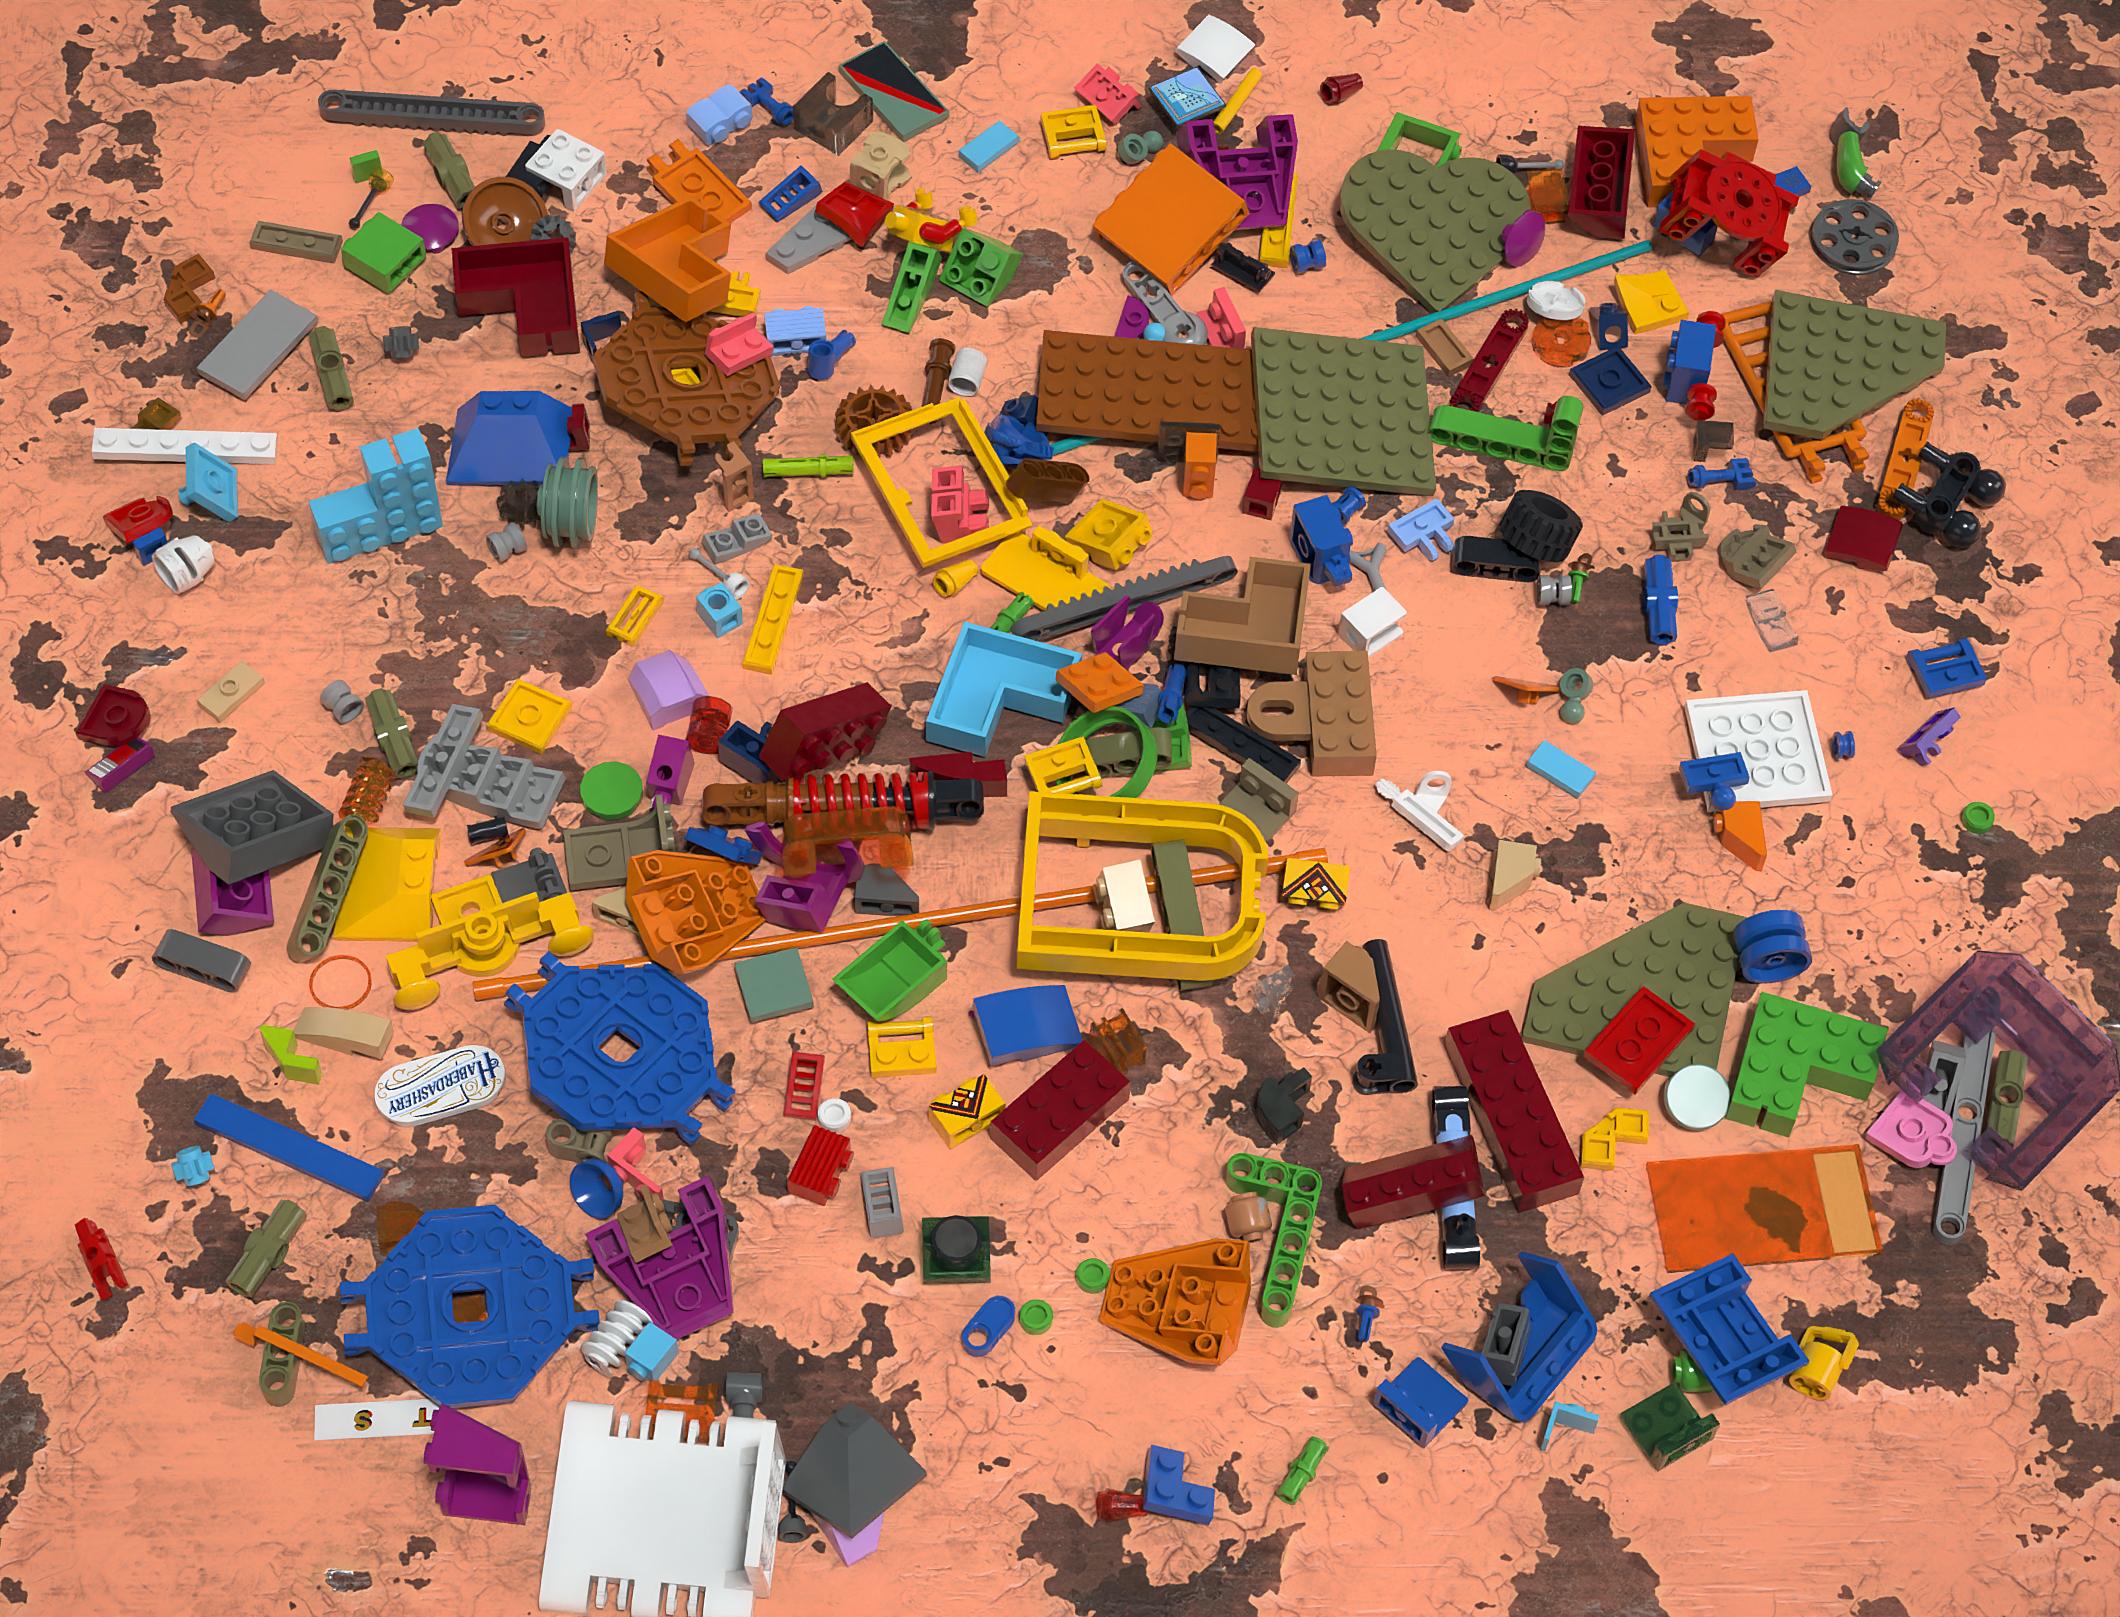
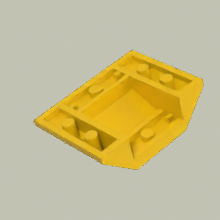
[333,827,442,942]

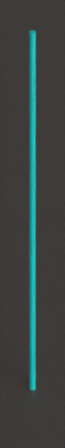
[1049,240,1652,456]

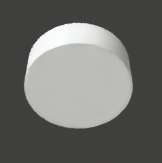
[818,1098,851,1133]

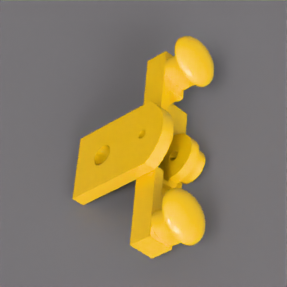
[385,874,594,1010]

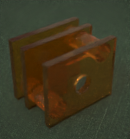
[1526,169,1569,224]
[1089,1008,1147,1075]

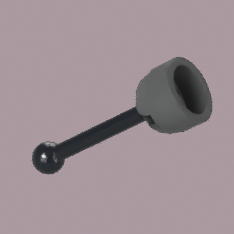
[779,1461,807,1543]

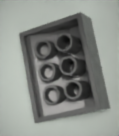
[171,770,334,884]

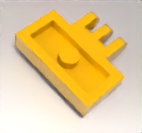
[709,269,761,317]

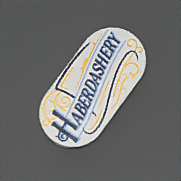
[375,1045,506,1127]

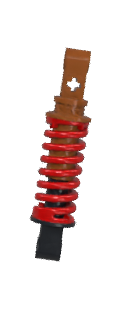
[702,770,984,833]

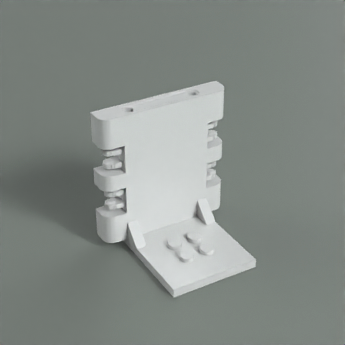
[539,1401,786,1617]

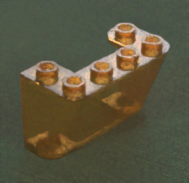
[782,806,914,879]

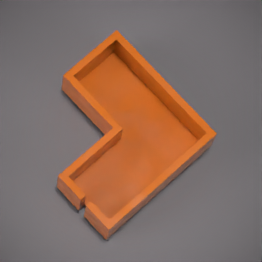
[1635,96,1759,208]
[604,196,731,322]

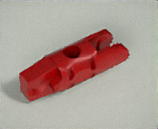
[75,1218,128,1300]

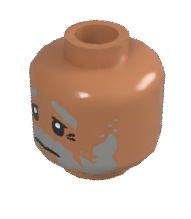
[1225,1192,1272,1243]

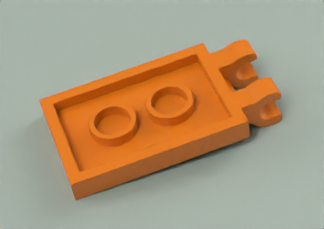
[647,139,752,231]

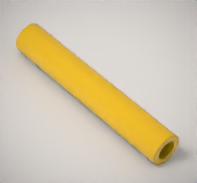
[1213,68,1262,134]

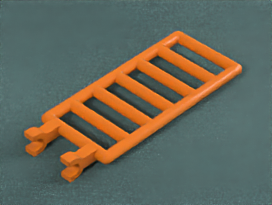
[1721,301,1870,484]

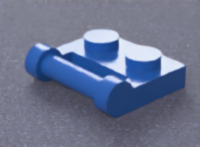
[1907,638,1987,699]

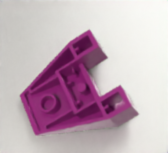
[1176,114,1298,230]
[585,1175,734,1340]

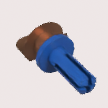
[1356,1285,1385,1342]

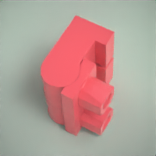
[931,465,989,543]

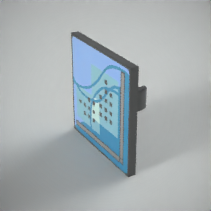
[1149,67,1226,128]

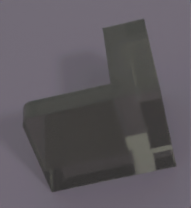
[1693,420,1734,462]

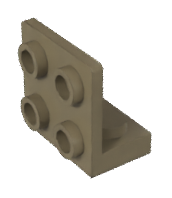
[1219,758,1299,844]

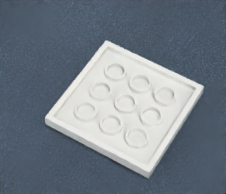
[1684,690,1833,812]

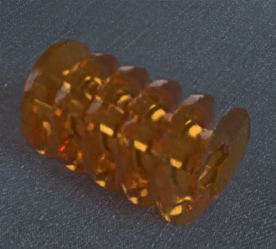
[338,757,396,824]

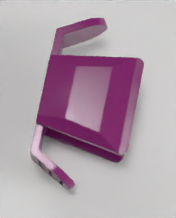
[1091,595,1164,671]

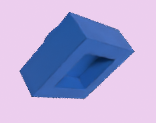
[133,527,168,567]

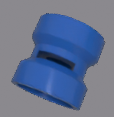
[1290,239,1326,274]

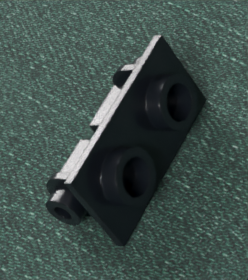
[1211,242,1275,292]

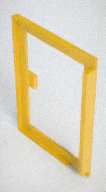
[851,397,1033,568]

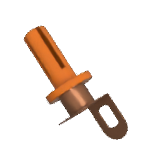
[189,289,226,338]

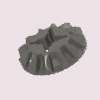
[530,214,577,253]

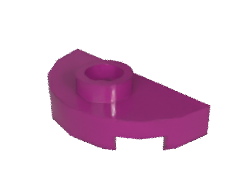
[1114,295,1149,339]

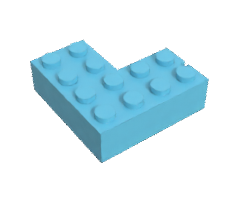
[308,428,443,564]
[926,621,1082,757]

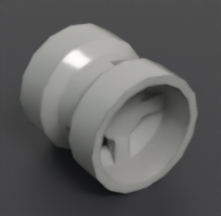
[486,522,527,563]
[1537,575,1572,605]
[320,680,364,723]

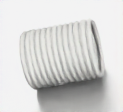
[948,348,987,396]

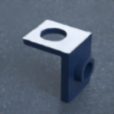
[1590,303,1628,350]
[580,311,621,362]
[1000,395,1049,437]

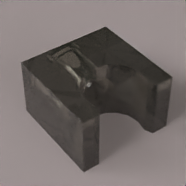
[793,72,873,156]

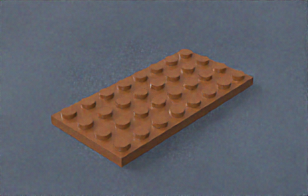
[1036,330,1259,452]

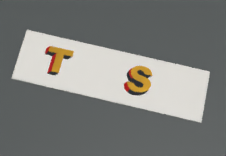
[314,1399,440,1441]

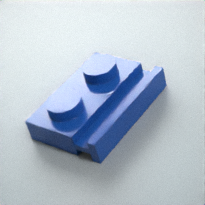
[685,825,763,864]

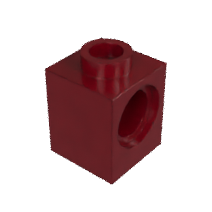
[1243,468,1282,521]

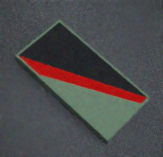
[839,41,949,142]

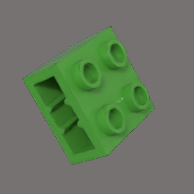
[341,212,427,294]

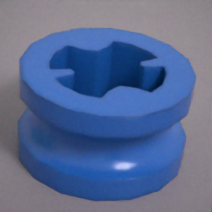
[1832,731,1855,759]

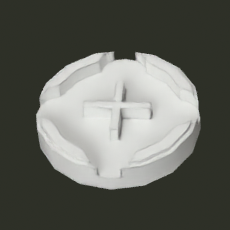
[1527,281,1586,320]

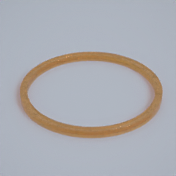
[309,955,372,1010]

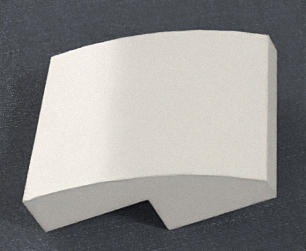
[1175,14,1255,83]

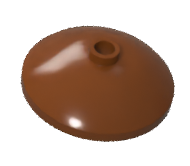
[462,177,548,246]

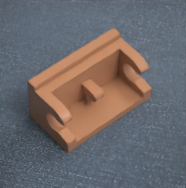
[715,441,754,512]

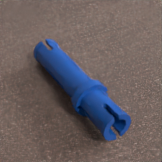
[1158,664,1187,723]

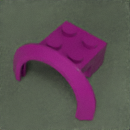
[744,821,865,933]

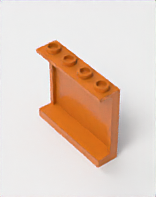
[1092,143,1250,296]

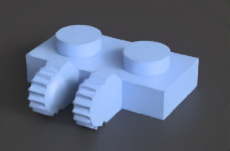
[1387,499,1455,561]

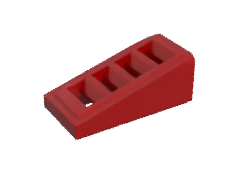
[783,1051,825,1120]

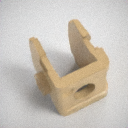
[850,131,912,201]

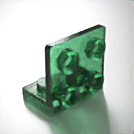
[1620,1383,1720,1472]

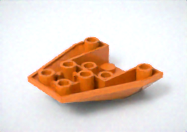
[626,850,766,975]
[1099,1238,1251,1366]

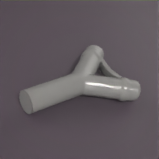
[1349,543,1386,591]

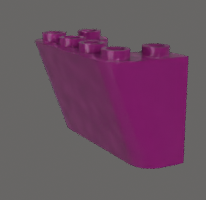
[424,1403,531,1526]

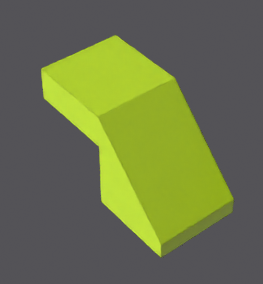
[260,1024,322,1085]

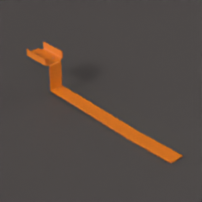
[233,1322,368,1387]

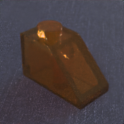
[376,1201,425,1256]

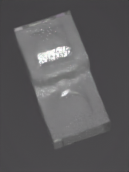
[1745,589,1799,652]

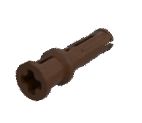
[921,338,956,424]

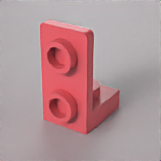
[607,1127,664,1200]

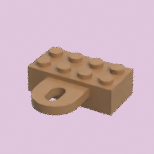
[1247,651,1377,777]

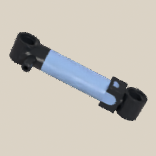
[1432,1086,1480,1269]

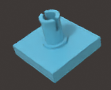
[178,442,238,522]

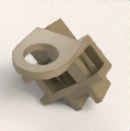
[1652,492,1711,562]

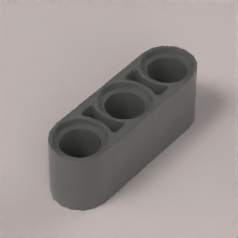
[152,929,251,992]

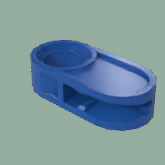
[962,1295,1015,1357]

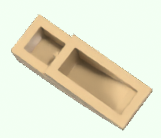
[294,1007,394,1059]

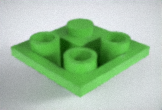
[939,228,1023,306]

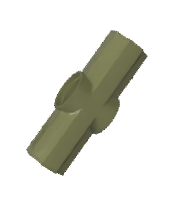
[423,131,475,208]
[309,326,354,412]
[365,688,418,780]
[1984,1050,2028,1150]
[226,1199,307,1298]

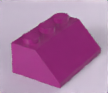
[191,847,274,936]

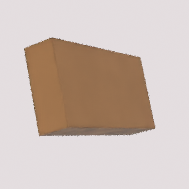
[1416,318,1474,377]

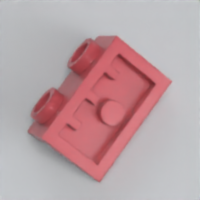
[1074,63,1142,125]
[1196,287,1246,349]
[705,313,774,376]

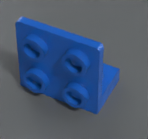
[1373,1357,1468,1448]

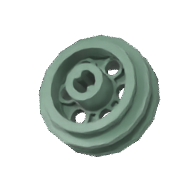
[537,456,598,549]

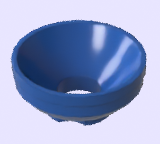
[570,1159,623,1219]

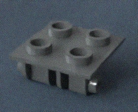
[491,847,567,903]

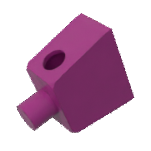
[646,734,695,812]

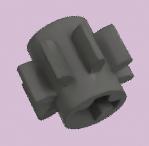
[383,326,419,358]

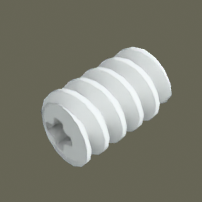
[581,1300,653,1378]

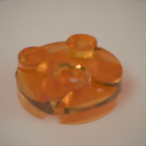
[1532,317,1591,368]

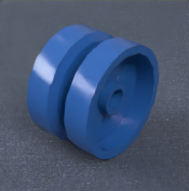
[1733,910,1812,983]

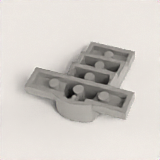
[403,704,566,830]

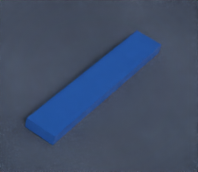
[194,1093,385,1202]

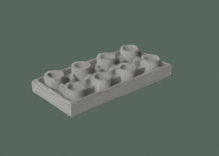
[197,289,318,400]

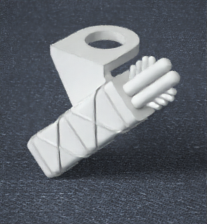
[1375,771,1464,852]

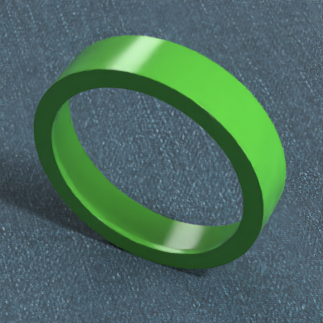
[1056,706,1158,798]

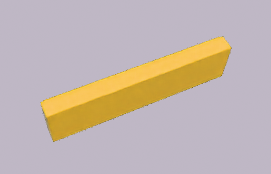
[1259,173,1298,268]
[742,564,804,675]

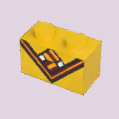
[1282,858,1351,910]
[929,1074,1006,1150]

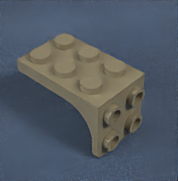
[563,794,675,891]

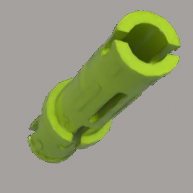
[763,454,854,478]

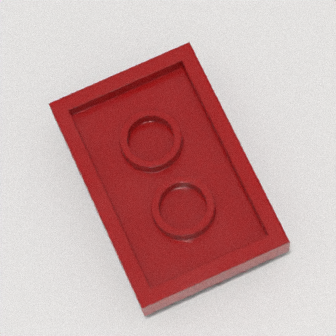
[1583,986,1695,1095]

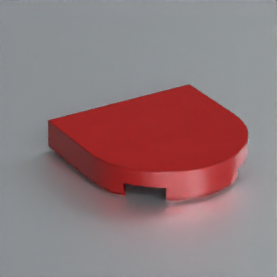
[103,496,173,543]

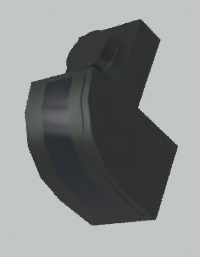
[1256,1067,1312,1145]

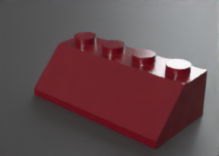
[1568,126,1635,239]
[1342,1135,1485,1229]

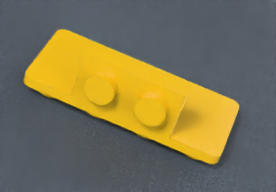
[981,526,1110,629]

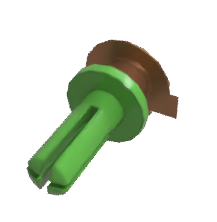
[1568,553,1595,603]

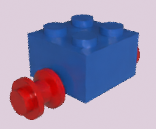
[1662,311,1726,421]

